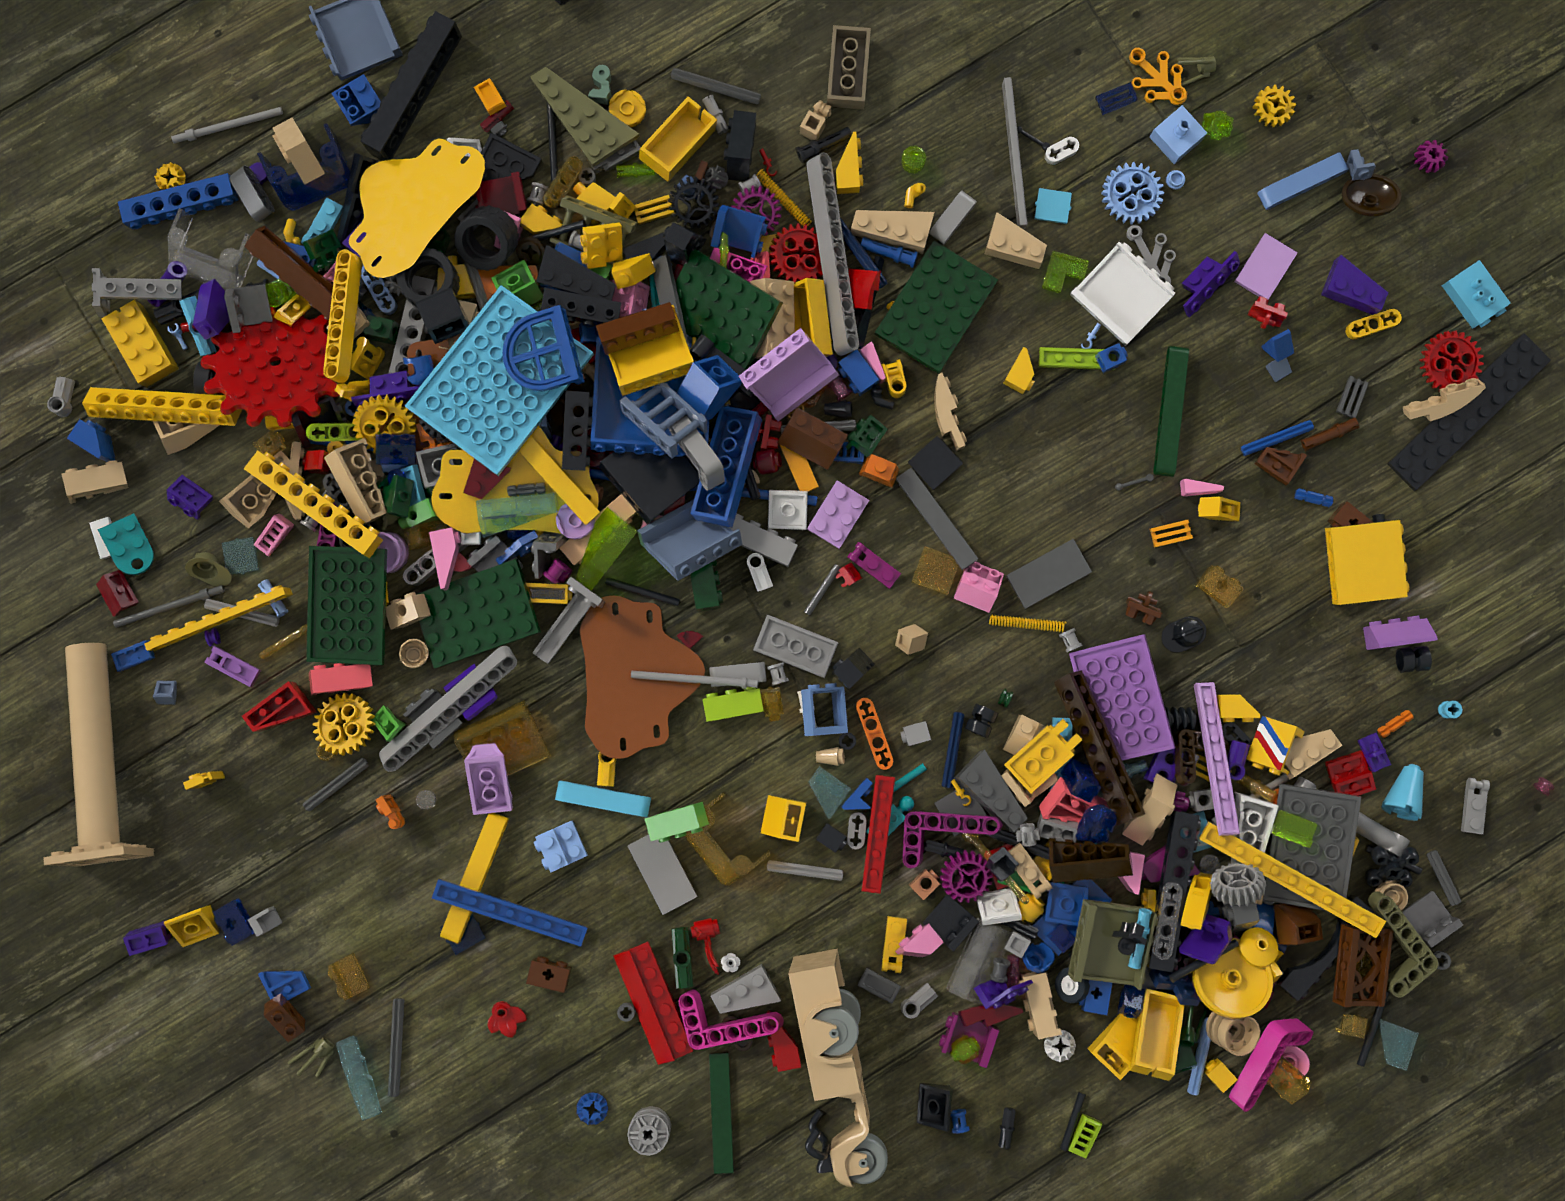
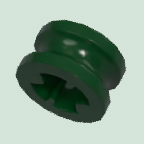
[997,688,1013,708]

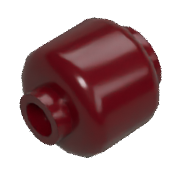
[752,448,782,475]

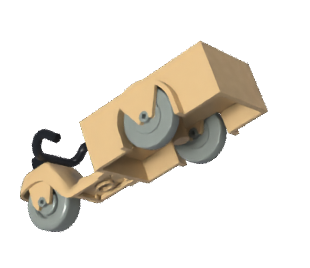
[788,949,888,1188]

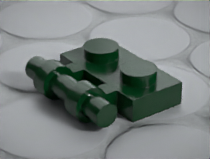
[302,229,341,273]

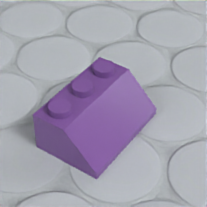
[1363,616,1438,650]

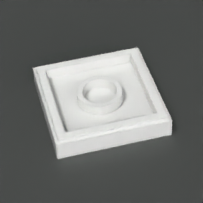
[768,490,808,530]
[976,888,1022,926]

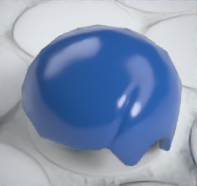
[1023,942,1055,973]

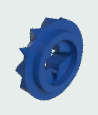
[577,1093,608,1125]

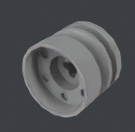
[627,1106,671,1156]

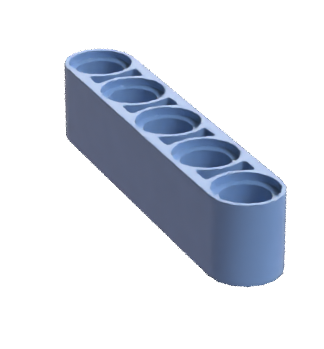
[1257,153,1349,210]

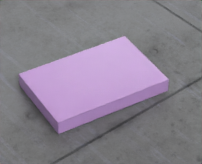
[1234,233,1297,300]

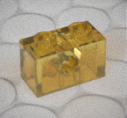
[1195,565,1244,608]
[1266,1056,1311,1105]

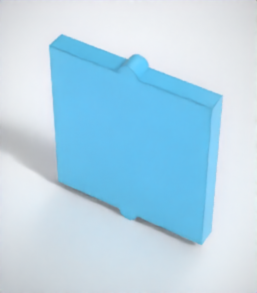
[1034,188,1072,224]

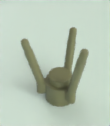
[1177,56,1216,87]
[288,1037,334,1077]

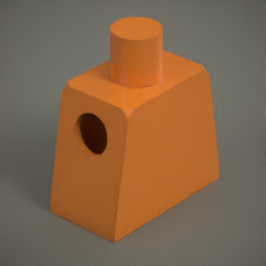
[859,454,899,488]

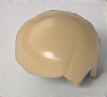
[399,639,429,668]

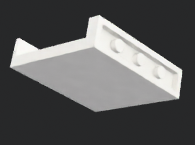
[1070,242,1175,346]

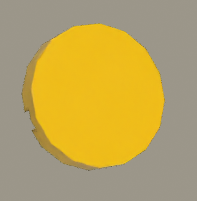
[609,90,646,127]

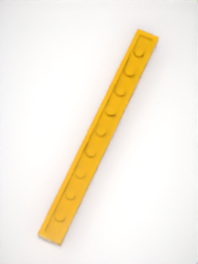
[1199,821,1386,938]

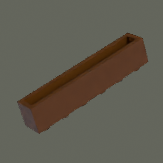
[244,226,333,321]

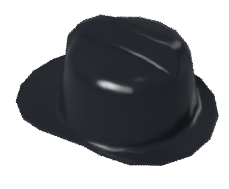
[1161,616,1207,653]

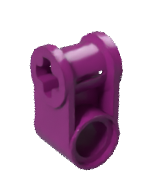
[543,558,573,584]

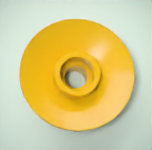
[1239,927,1278,967]

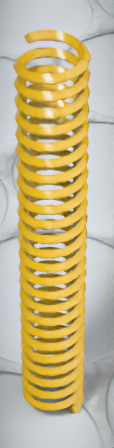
[756,169,812,227]
[989,614,1067,633]

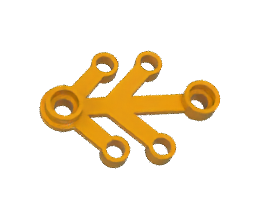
[1129,48,1187,105]

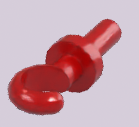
[759,148,777,177]

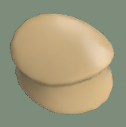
[1375,880,1408,911]

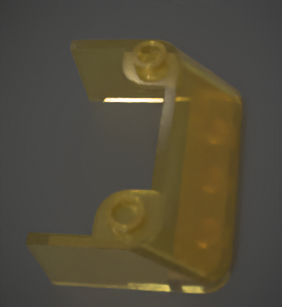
[684,792,771,885]

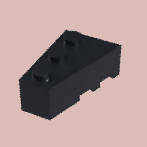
[724,110,757,182]
[832,648,875,690]

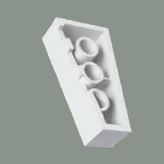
[1231,792,1278,864]

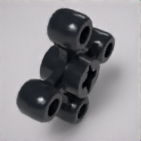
[1365,846,1419,888]

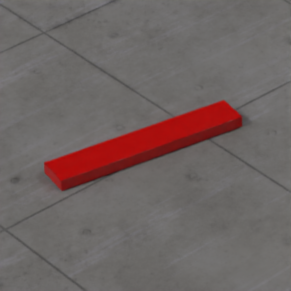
[862,775,895,894]

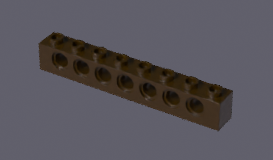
[1054,670,1145,826]

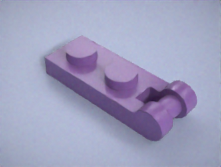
[205,645,261,687]

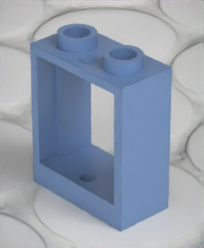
[801,683,848,736]

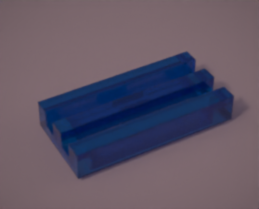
[1095,82,1138,115]

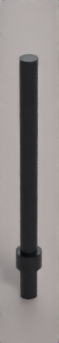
[547,103,561,209]

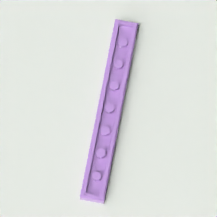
[1194,682,1240,836]

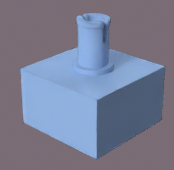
[1150,105,1207,164]

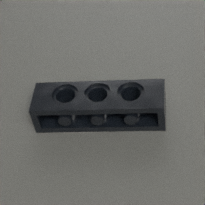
[562,391,593,471]

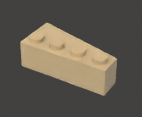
[272,118,325,184]

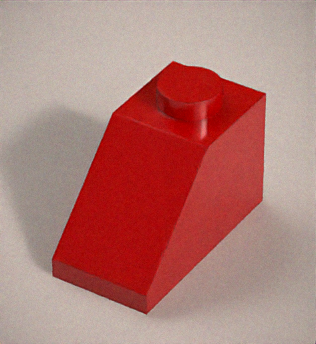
[303,450,332,475]

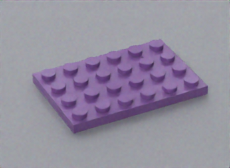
[1069,634,1175,760]

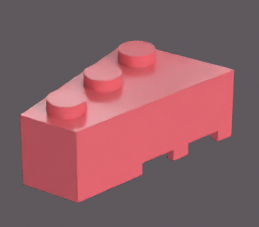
[309,663,373,696]
[1039,777,1112,828]

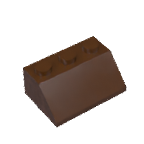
[777,407,847,470]

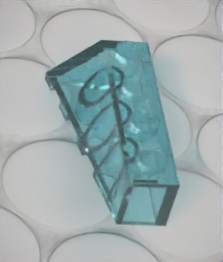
[476,492,558,538]

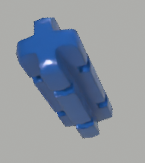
[1295,488,1333,507]

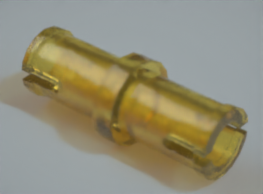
[1237,773,1277,802]

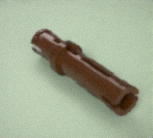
[1301,417,1359,451]

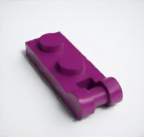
[847,542,901,589]

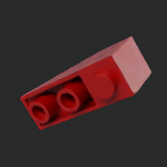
[767,1010,801,1072]

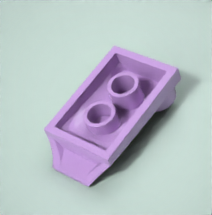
[464,743,513,815]

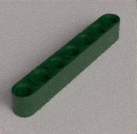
[1153,346,1189,477]

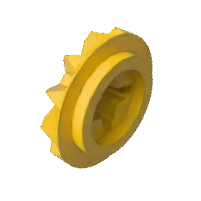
[154,162,186,190]

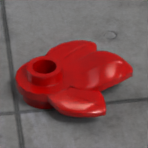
[488,1001,527,1038]

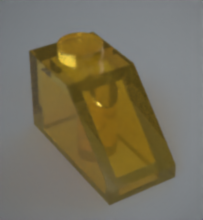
[403,520,449,551]

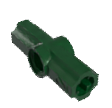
[672,927,693,989]

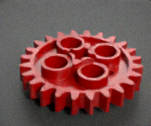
[769,223,823,283]
[1419,331,1484,392]

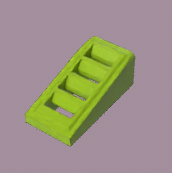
[1068,1113,1102,1158]

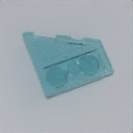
[808,766,851,819]

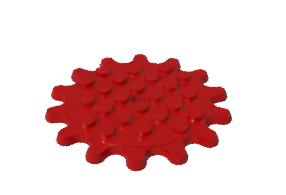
[201,303,351,428]

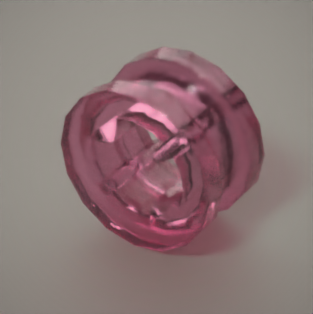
[1533,777,1555,796]

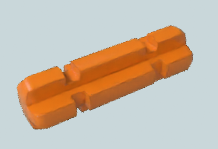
[1377,710,1414,738]

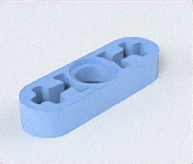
[361,265,397,315]

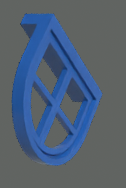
[502,305,585,391]

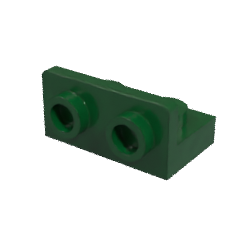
[845,414,888,457]

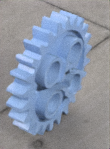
[1101,162,1164,225]

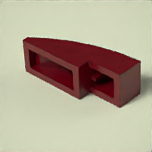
[958,1005,1023,1027]

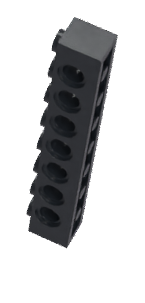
[1146,811,1201,973]

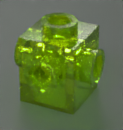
[1202,111,1234,140]

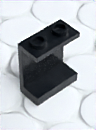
[292,397,348,449]

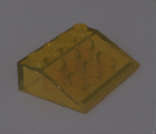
[454,700,550,776]

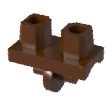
[1125,591,1162,625]

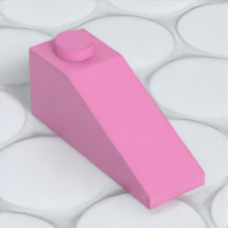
[429,527,461,591]

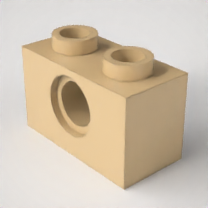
[386,592,431,629]

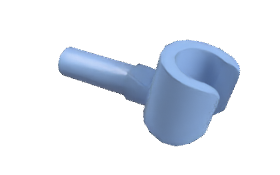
[167,323,187,350]

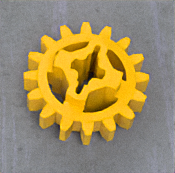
[1253,85,1296,127]

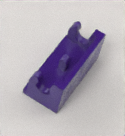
[123,920,171,956]

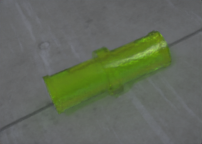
[616,163,655,178]

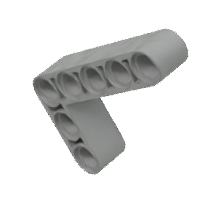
[403,493,483,586]

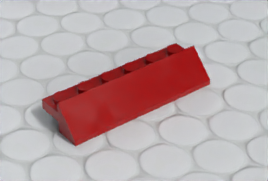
[613,941,694,1065]

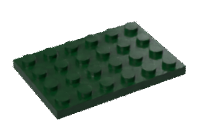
[874,241,998,374]
[675,249,783,370]
[306,546,387,665]
[416,559,541,669]

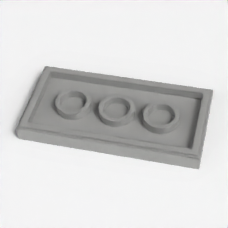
[753,615,838,678]
[628,834,697,915]

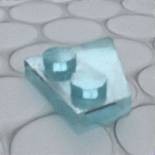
[1379,1019,1419,1071]

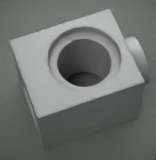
[900,721,931,746]
[1188,788,1214,811]

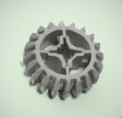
[1210,862,1266,907]

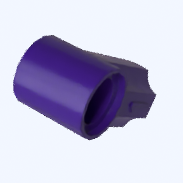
[1227,740,1250,780]

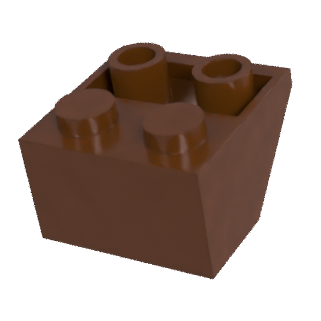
[1274,903,1323,945]

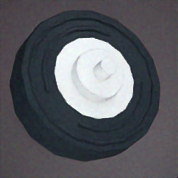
[1055,968,1090,1003]

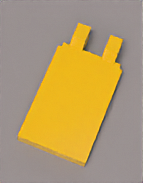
[1004,719,1082,793]

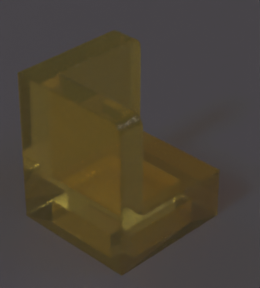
[1335,1014,1368,1039]

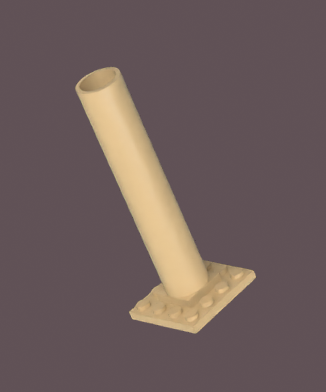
[44,643,154,867]

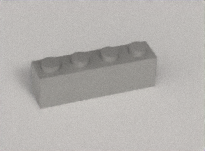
[729,513,798,567]

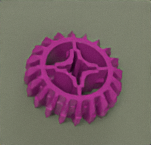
[731,185,782,236]
[940,850,993,903]

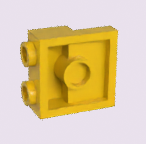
[580,222,623,269]

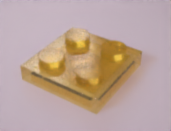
[911,546,958,595]

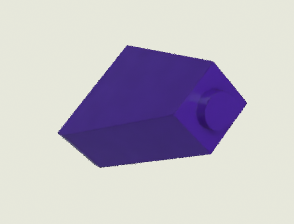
[193,278,230,340]

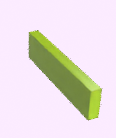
[1039,347,1116,370]

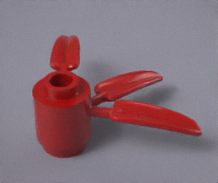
[691,918,720,974]

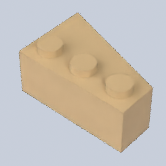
[985,213,1047,269]
[62,460,128,504]
[1283,729,1343,780]
[1122,774,1177,846]

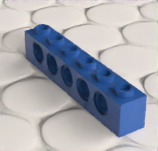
[118,173,239,229]

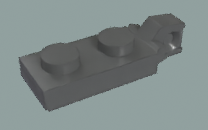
[591,140,641,174]

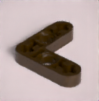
[1174,729,1229,786]

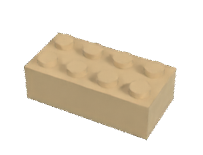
[750,278,795,359]

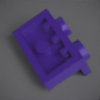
[166,475,213,520]

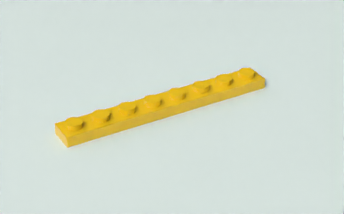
[144,585,293,651]

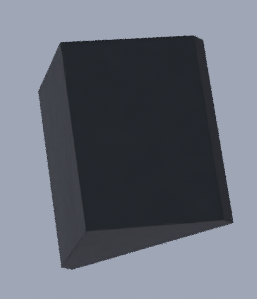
[917,1083,952,1132]

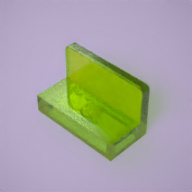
[1271,810,1317,848]

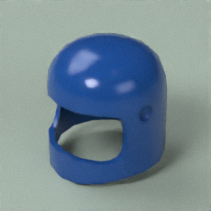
[403,355,434,385]

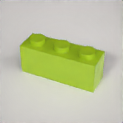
[703,687,764,722]

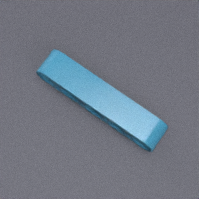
[555,781,651,817]

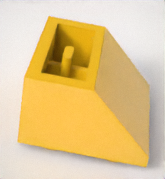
[761,795,806,842]

